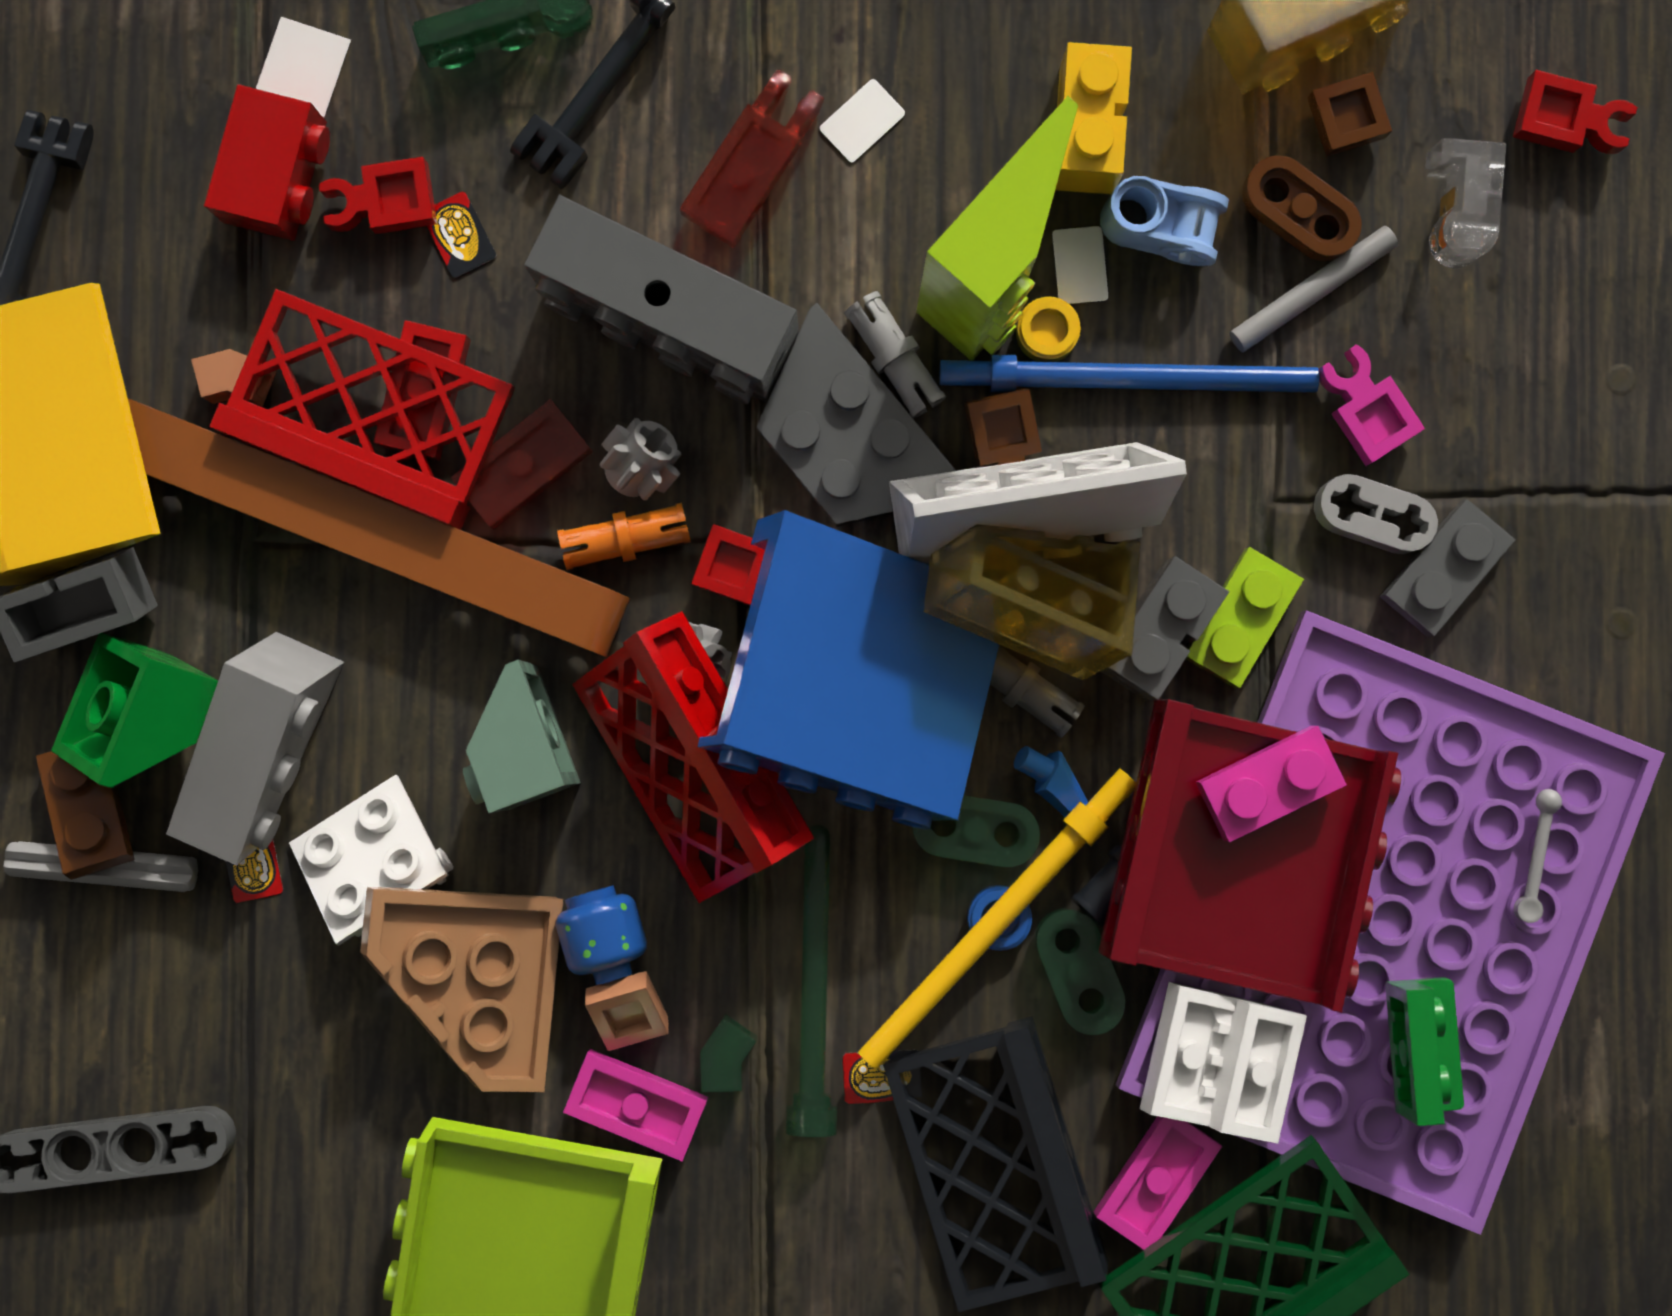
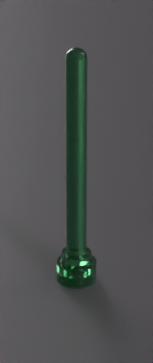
[786,824,837,1137]

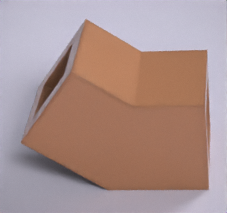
[191,349,277,407]

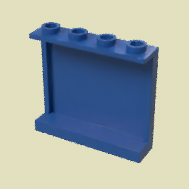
[697,510,1011,829]

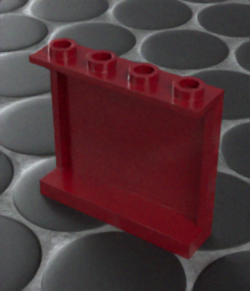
[1098,699,1401,1013]

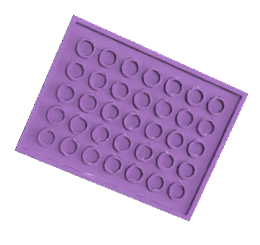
[1115,610,1665,1235]

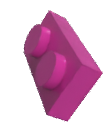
[1195,726,1347,842]
[563,1049,708,1161]
[1093,1116,1222,1250]

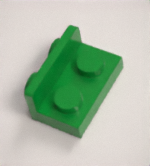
[1385,977,1464,1126]

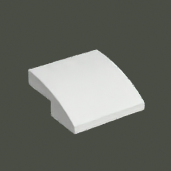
[1140,982,1307,1144]

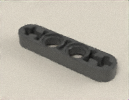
[0,1106,236,1193]

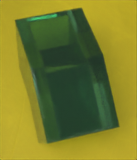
[700,1013,758,1092]

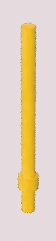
[858,768,1136,1070]

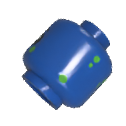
[555,885,647,985]

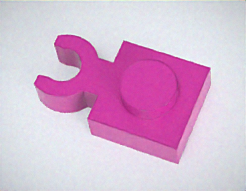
[1319,345,1425,466]

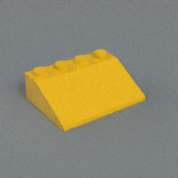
[0,283,161,586]

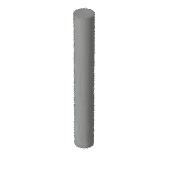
[1229,225,1398,352]

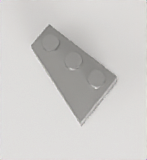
[166,632,345,866]

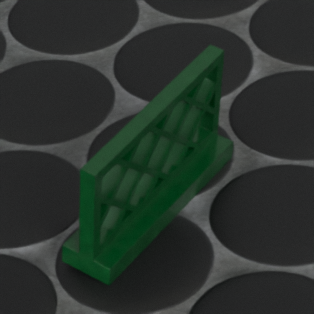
[1098,1135,1410,1316]

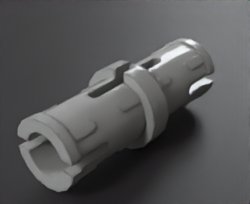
[844,291,947,419]

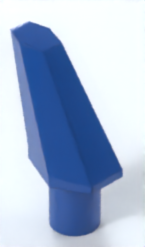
[1014,746,1088,817]

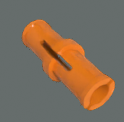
[557,502,691,571]

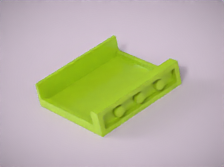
[383,1117,662,1316]

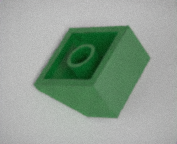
[51,632,218,788]

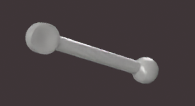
[1514,789,1562,923]

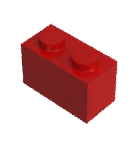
[204,84,330,241]

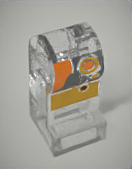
[1425,138,1506,269]

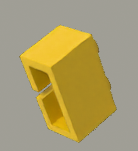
[1055,42,1132,194]

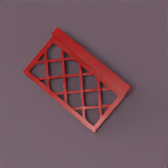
[209,289,515,530]
[572,611,814,903]

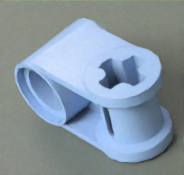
[1100,176,1229,266]

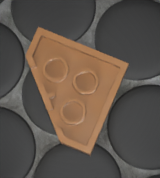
[360,886,563,1092]

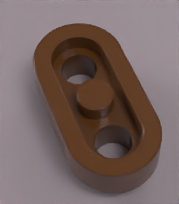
[1242,155,1362,262]

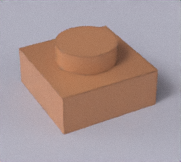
[585,971,668,1051]

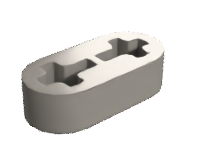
[1314,474,1438,554]

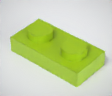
[1186,547,1304,689]

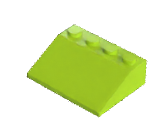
[916,96,1078,361]

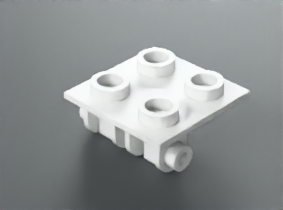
[289,775,453,946]

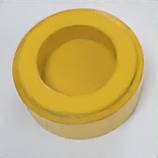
[1016,297,1081,362]

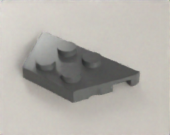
[756,303,956,527]

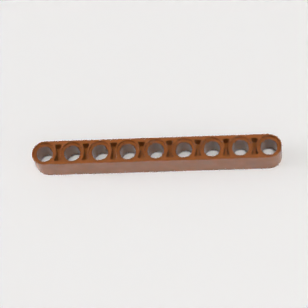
[128,398,630,657]

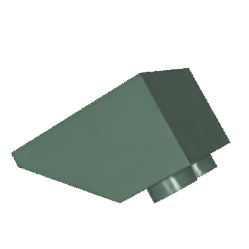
[463,660,581,813]

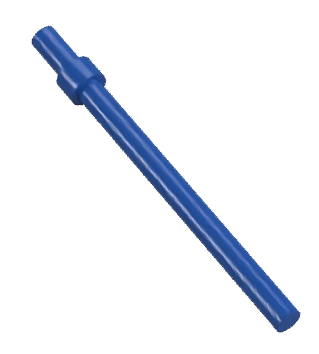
[939,355,1320,393]

